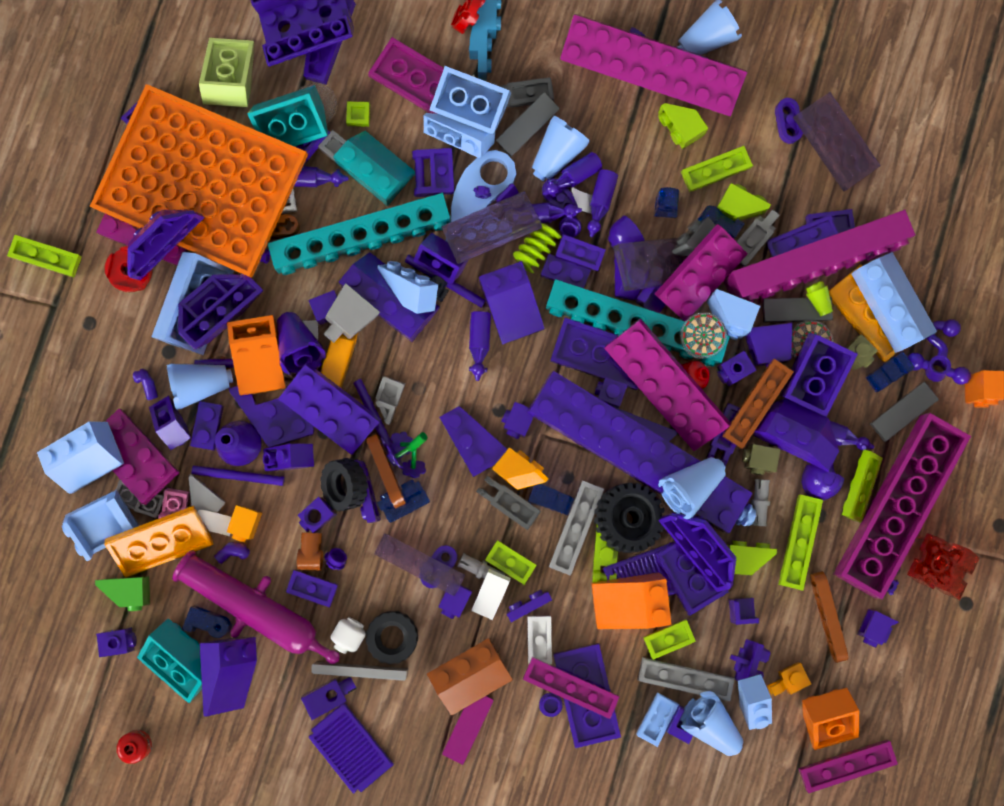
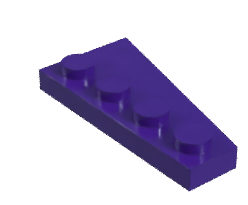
[304,0,356,85]

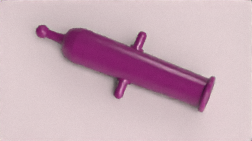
[172,550,340,664]

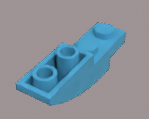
[469,0,501,81]

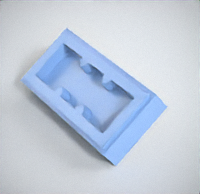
[636,692,679,747]

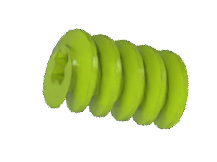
[513,223,561,274]

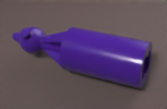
[542,152,602,197]
[294,166,349,188]
[587,169,618,238]
[513,202,582,226]
[469,311,491,381]
[830,421,874,450]

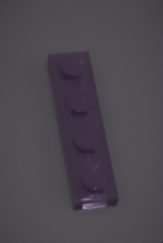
[374,533,465,596]

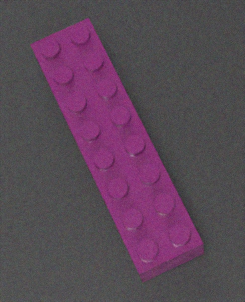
[560,14,747,117]
[724,210,915,303]
[833,413,971,600]

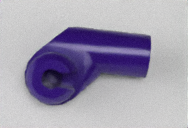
[133,369,158,400]
[214,542,250,564]

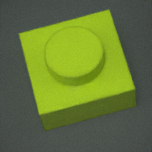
[346,101,370,127]

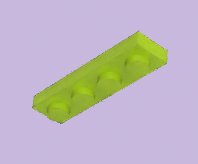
[778,494,823,591]

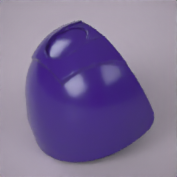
[608,216,646,253]
[801,465,844,500]

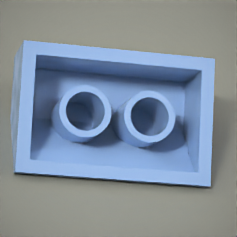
[430,66,511,135]
[37,421,124,494]

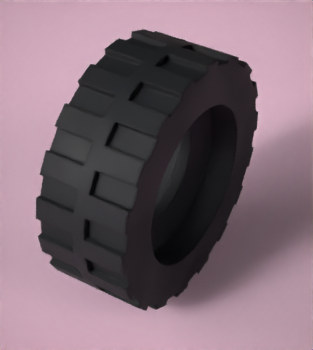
[320,458,368,511]
[365,611,419,664]

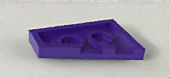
[439,406,508,477]

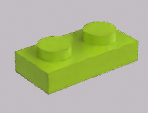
[485,540,537,585]
[643,619,696,660]

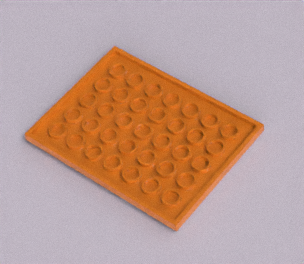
[90,84,308,278]

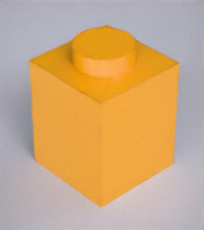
[227,505,262,542]

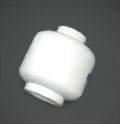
[331,617,366,654]

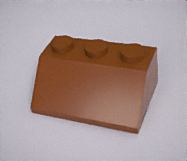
[427,638,513,715]

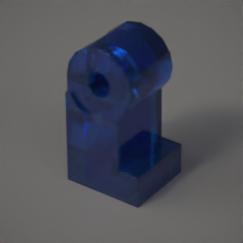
[654,187,680,219]
[697,205,745,239]
[865,351,915,393]
[528,484,574,515]
[182,605,232,638]

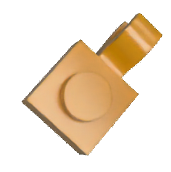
[767,662,811,696]

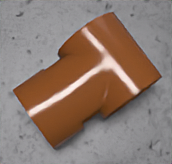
[297,532,323,571]

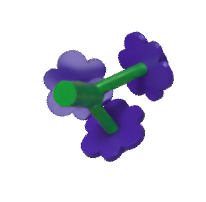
[387,432,428,478]

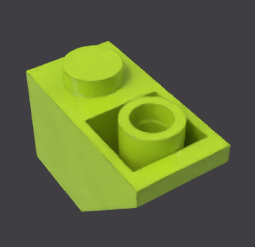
[658,103,708,149]
[714,183,771,223]
[727,541,777,575]

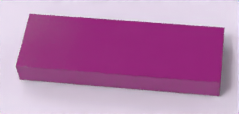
[442,695,494,765]

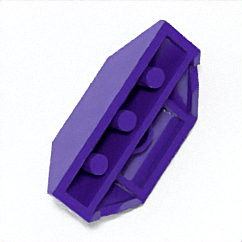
[127,210,205,280]
[178,274,263,350]
[752,398,839,472]
[658,513,737,592]

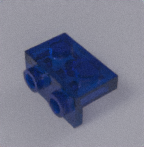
[377,479,430,523]

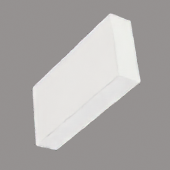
[471,569,511,620]

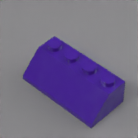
[339,252,440,342]

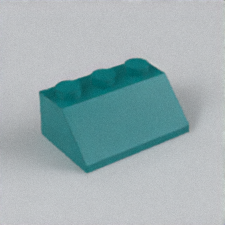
[247,85,328,146]
[333,131,415,207]
[137,618,202,703]

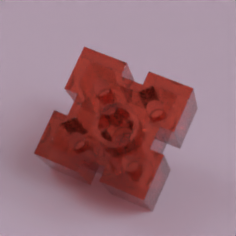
[907,533,980,600]

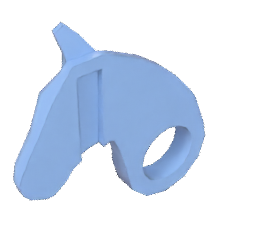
[445,150,516,244]

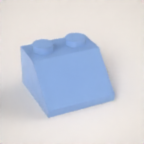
[707,289,760,340]

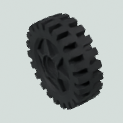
[594,483,665,553]

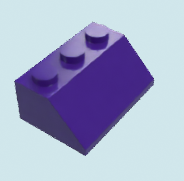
[779,333,858,417]

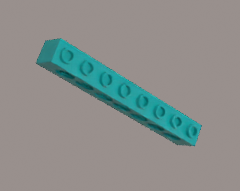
[267,193,451,275]
[546,279,730,367]

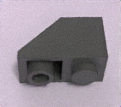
[672,217,716,256]

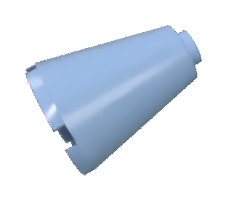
[677,0,742,55]
[532,116,590,182]
[167,364,233,410]
[658,457,726,519]
[680,691,743,756]

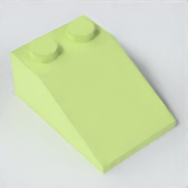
[199,38,254,107]

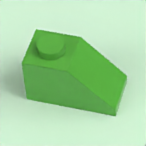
[95,576,150,611]

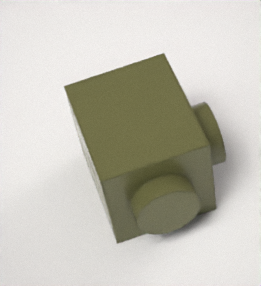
[844,334,878,370]
[742,444,780,475]

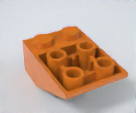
[227,315,286,396]

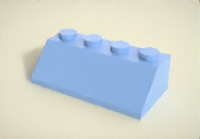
[152,252,234,355]
[851,252,937,353]

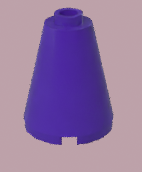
[277,312,326,375]
[215,421,262,466]

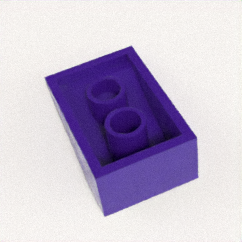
[479,261,545,345]
[200,637,257,717]

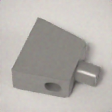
[324,284,380,343]

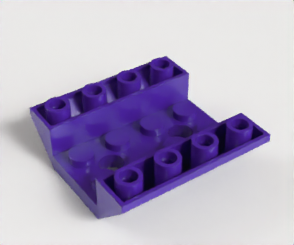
[251,0,354,67]

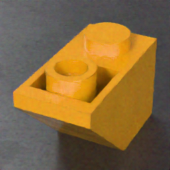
[492,448,549,490]

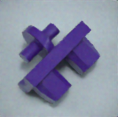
[730,639,771,681]

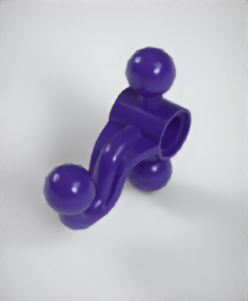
[906,319,971,385]

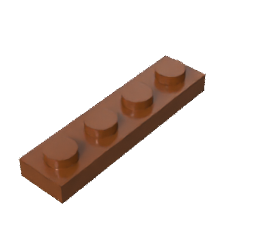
[722,359,794,449]

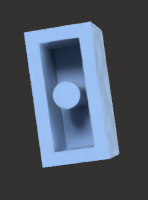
[738,674,772,730]

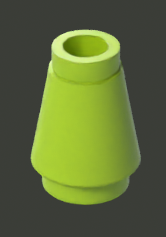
[806,281,833,316]

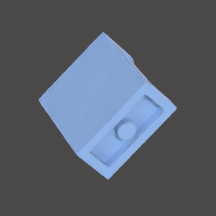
[62,490,139,561]

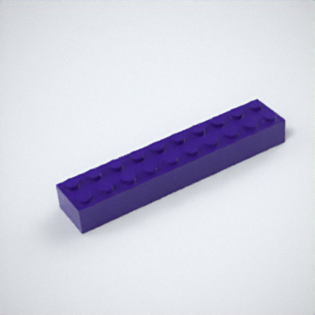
[527,371,753,533]

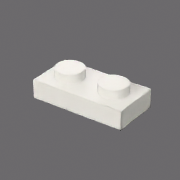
[527,616,552,664]

